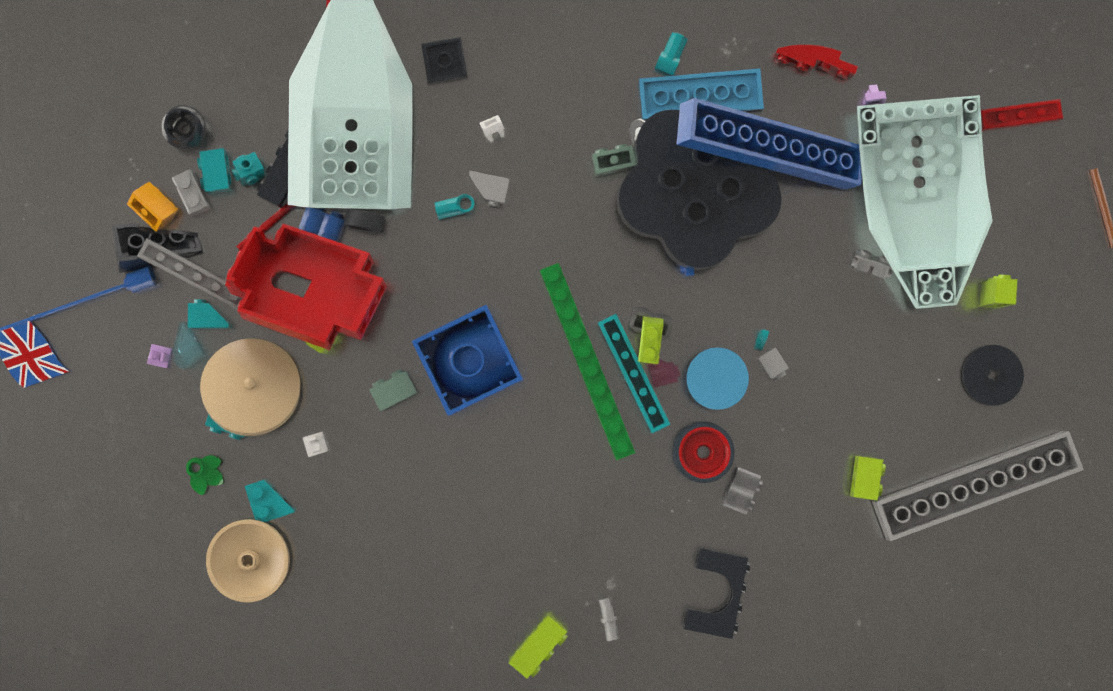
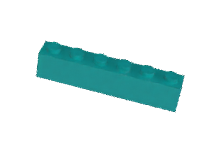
[597,314,671,433]

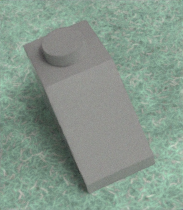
[469,171,510,207]

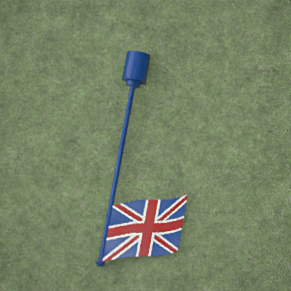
[0,266,157,388]

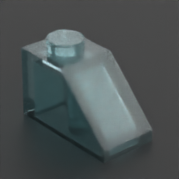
[172,322,208,370]

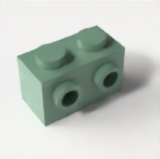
[592,144,636,177]
[369,369,418,412]

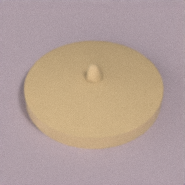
[200,338,301,436]

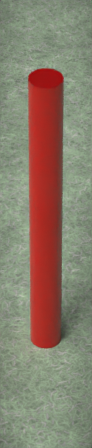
[236,202,295,250]

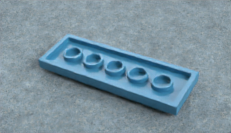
[639,69,764,120]

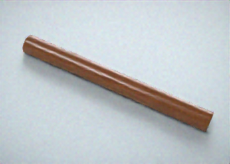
[1090,168,1113,248]

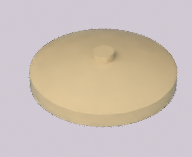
[206,519,290,602]

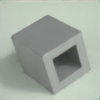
[756,347,789,380]

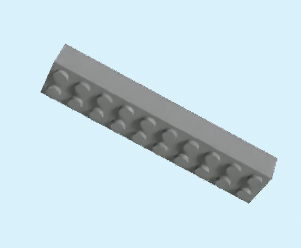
[872,431,1084,541]

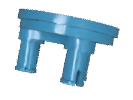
[686,348,749,410]

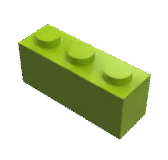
[979,275,1018,308]
[508,613,568,679]

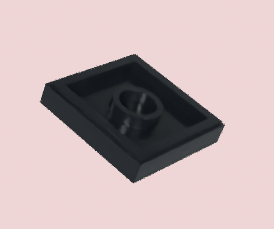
[421,37,468,84]

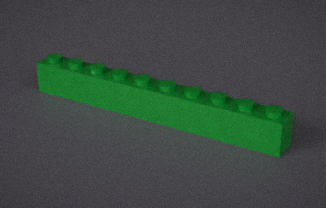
[540,263,635,461]

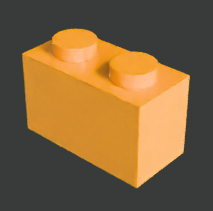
[127,182,178,232]

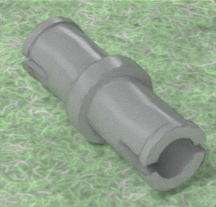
[599,598,619,641]

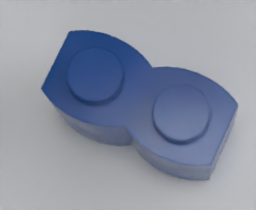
[298,207,345,242]

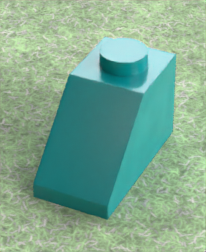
[188,299,233,329]

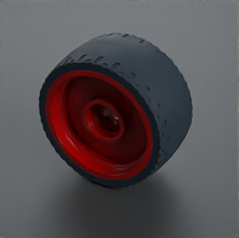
[673,422,735,483]

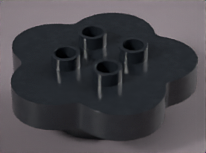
[617,109,782,270]

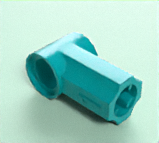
[655,32,688,76]
[435,194,476,220]

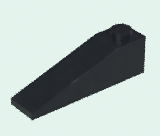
[112,223,202,273]

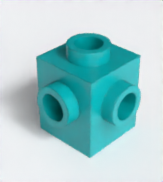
[231,152,265,186]

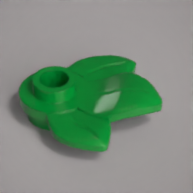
[186,455,223,495]

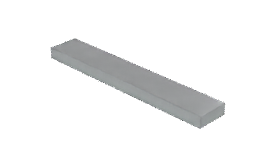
[137,238,243,310]

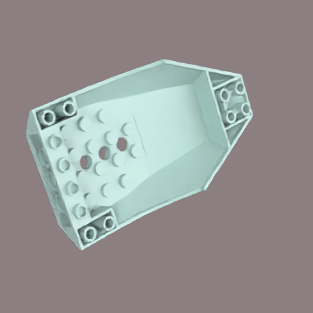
[288,0,412,209]
[857,95,993,309]

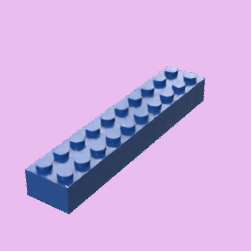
[677,98,862,190]

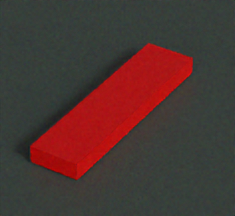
[981,99,1063,131]

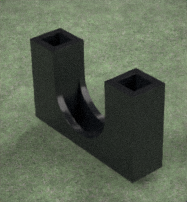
[682,547,751,639]

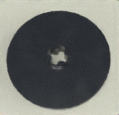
[962,345,1024,406]

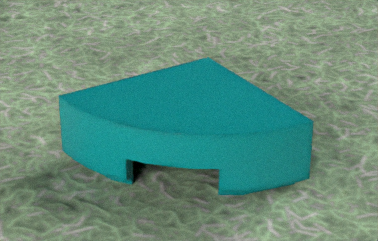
[754,329,770,351]

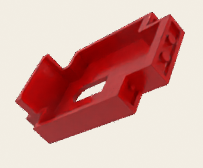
[225,223,387,350]

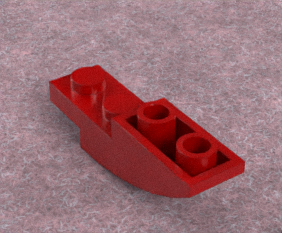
[774,45,858,79]

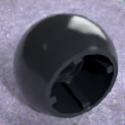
[161,105,206,150]

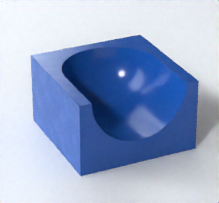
[412,305,524,416]

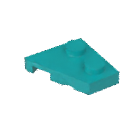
[244,479,295,522]

